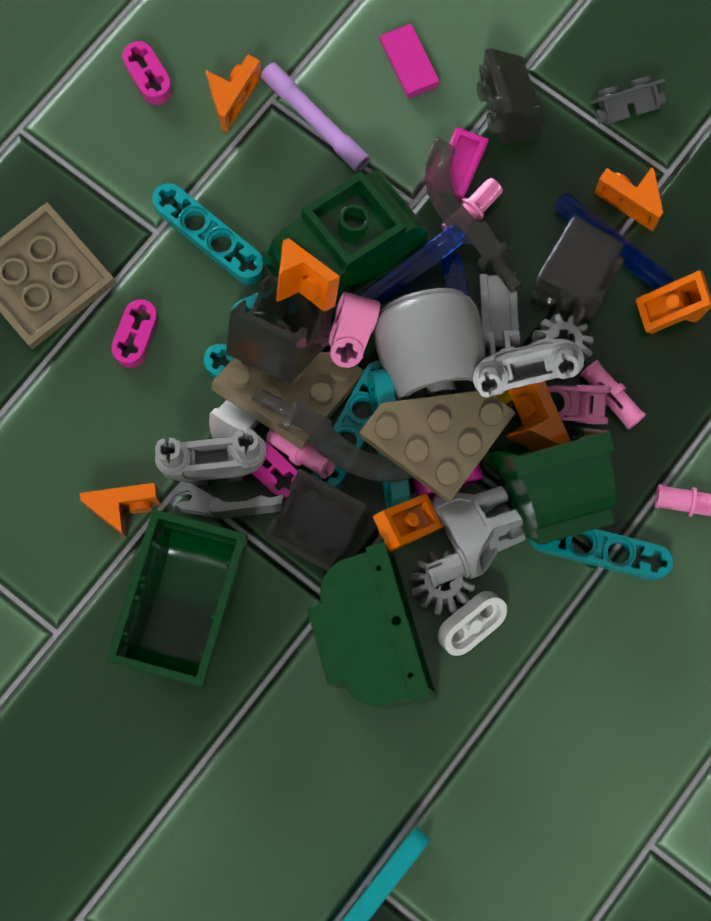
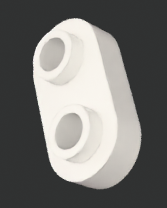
[437,591,507,656]

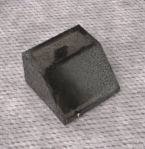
[476,48,544,145]

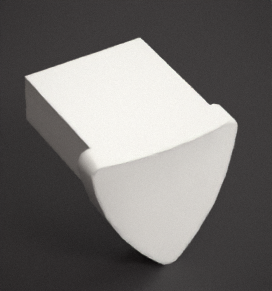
[209,400,259,439]

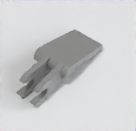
[479,272,520,356]
[174,483,286,519]

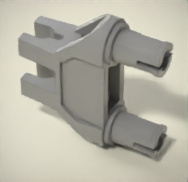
[473,337,584,397]
[155,430,267,486]
[424,486,526,588]

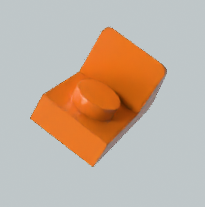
[206,54,262,133]
[594,167,663,232]
[276,238,340,312]
[635,270,711,334]
[506,381,571,452]
[80,483,161,538]
[372,493,443,552]

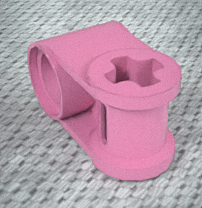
[329,292,380,368]
[547,385,610,424]

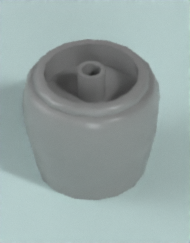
[373,288,485,401]

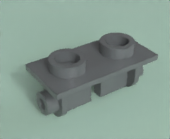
[589,75,666,125]

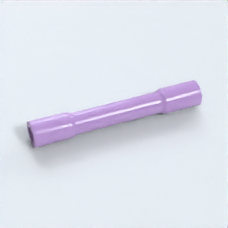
[261,62,370,172]

